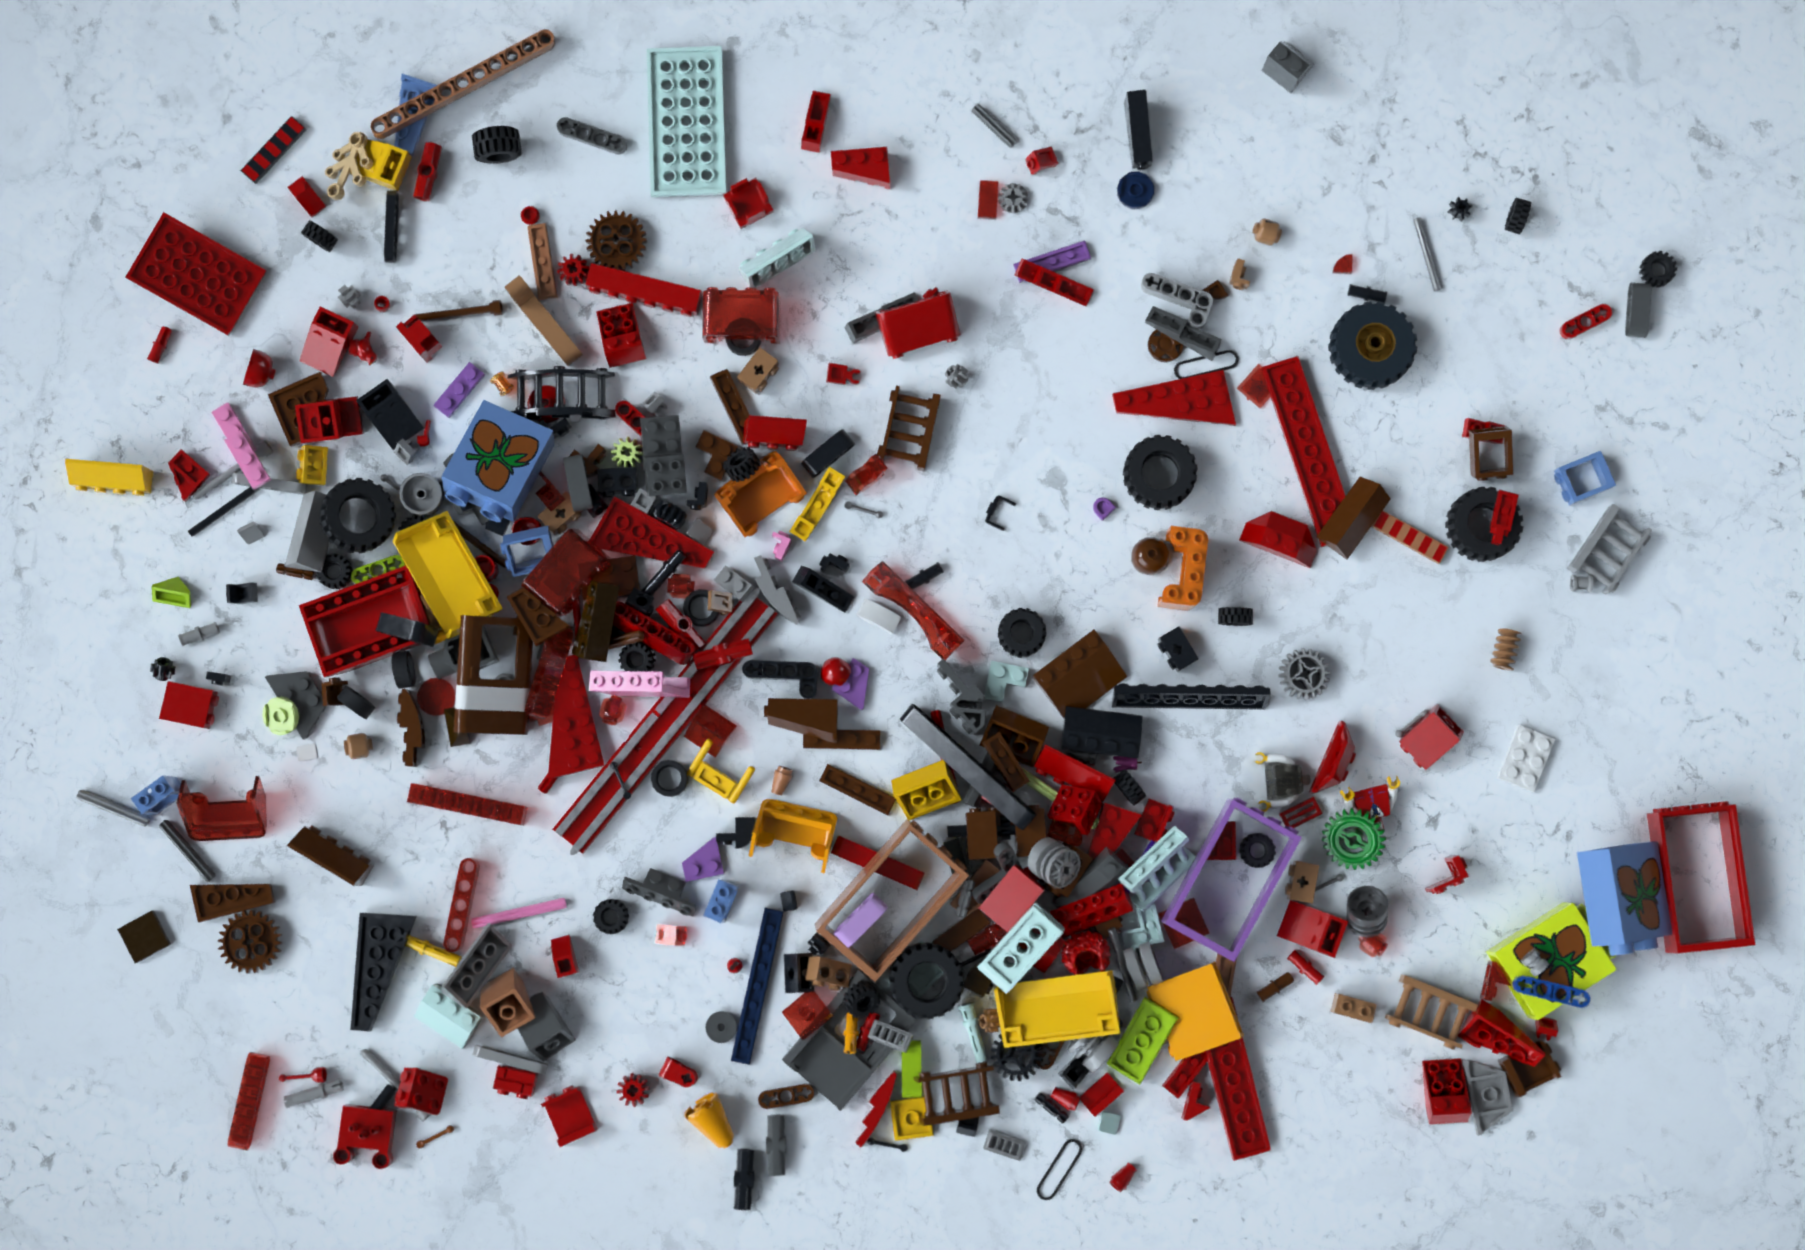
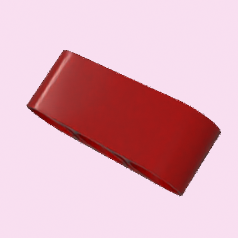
[615,400,646,438]

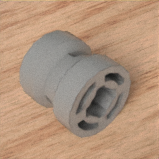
[1520,948,1549,976]

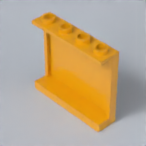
[1147,961,1244,1061]

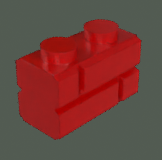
[493,1064,538,1099]

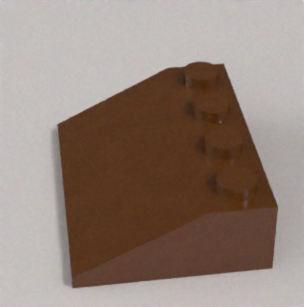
[1032,629,1128,719]

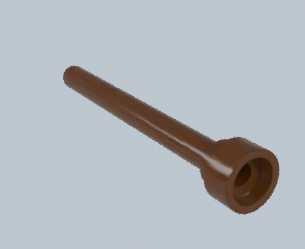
[412,300,503,321]

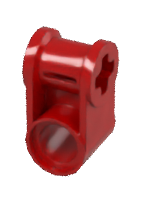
[658,1057,698,1088]

